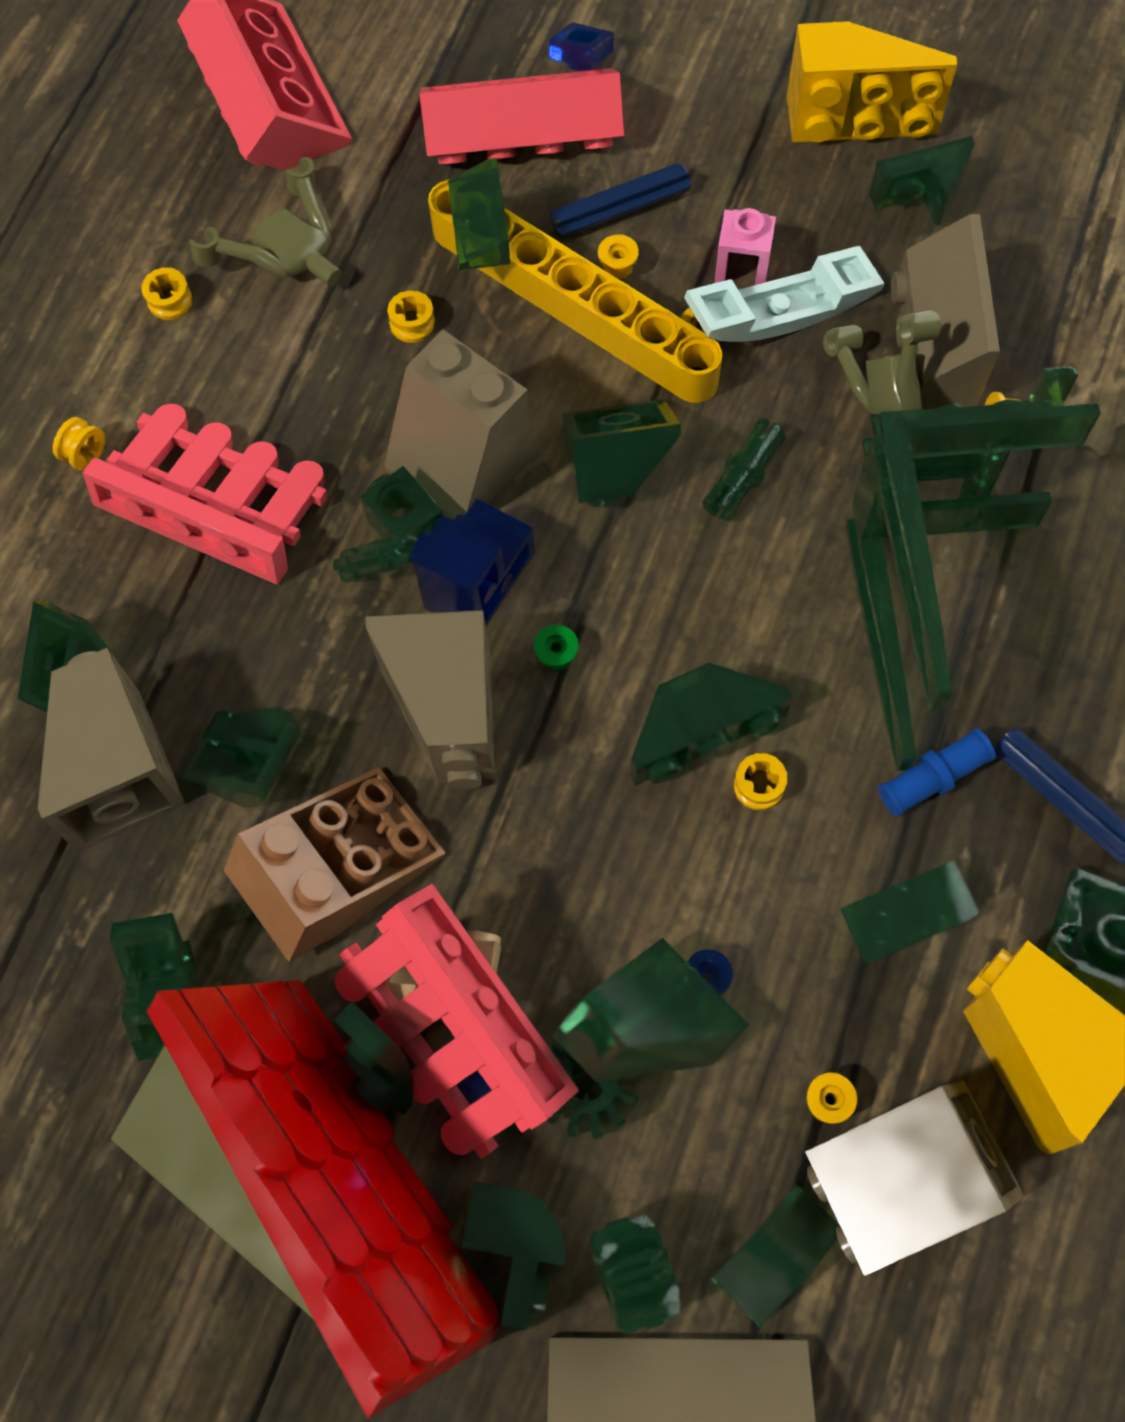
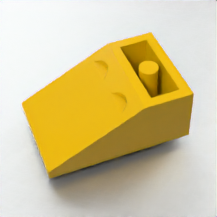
[787,21,958,143]

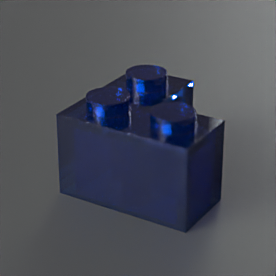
[411,498,535,627]

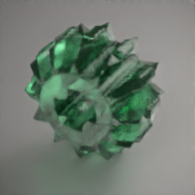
[547,1032,639,1140]
[590,1214,681,1334]

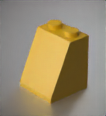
[963,940,1125,1155]

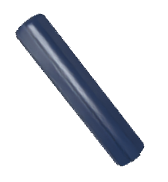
[550,163,691,239]
[994,728,1125,864]

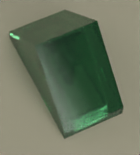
[17,598,111,713]
[711,1183,839,1326]

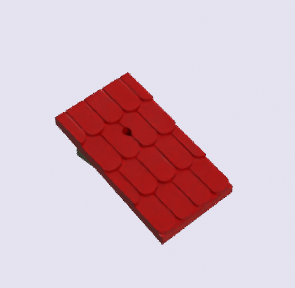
[111,980,501,1419]

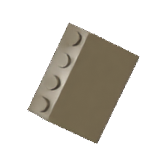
[547,1337,816,1422]

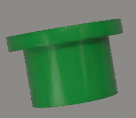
[534,625,579,671]

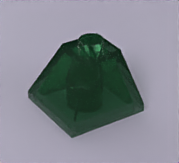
[561,399,681,507]

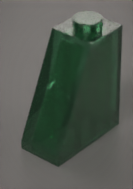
[552,938,750,1082]

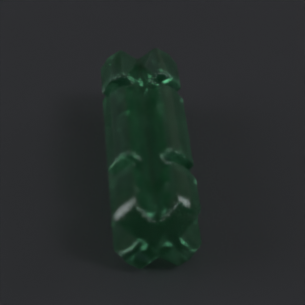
[333,531,423,583]

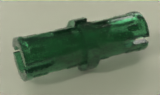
[702,419,786,522]

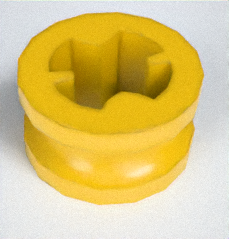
[141,267,193,320]
[387,290,435,343]
[53,416,105,471]
[734,753,787,810]

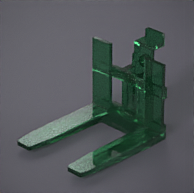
[846,366,1101,771]

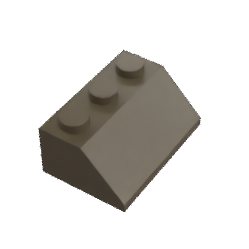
[891,214,1000,412]

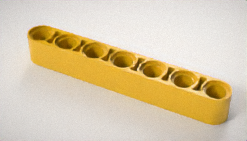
[428,180,722,403]

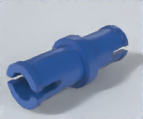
[877,728,996,817]

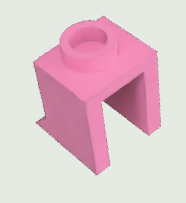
[714,208,776,285]

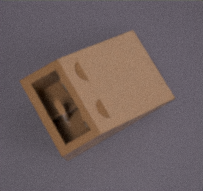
[223,767,446,962]

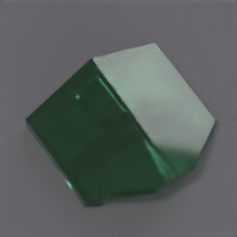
[180,708,300,808]

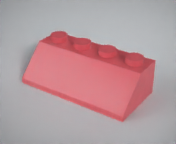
[177,0,352,171]
[419,68,624,164]

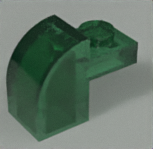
[109,913,199,1061]
[462,1181,566,1330]

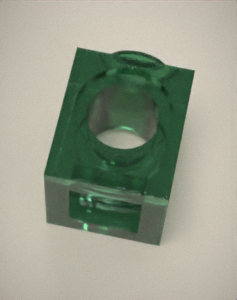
[360,466,448,566]

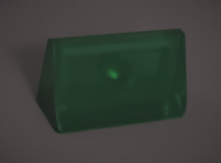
[448,157,511,270]

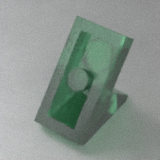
[869,136,975,226]

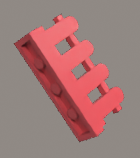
[82,404,328,585]
[335,884,579,1159]

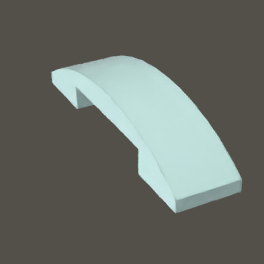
[684,246,885,342]

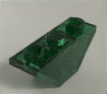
[631,662,793,786]

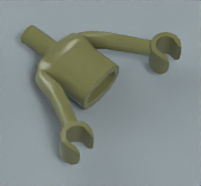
[189,157,342,287]
[822,310,941,456]

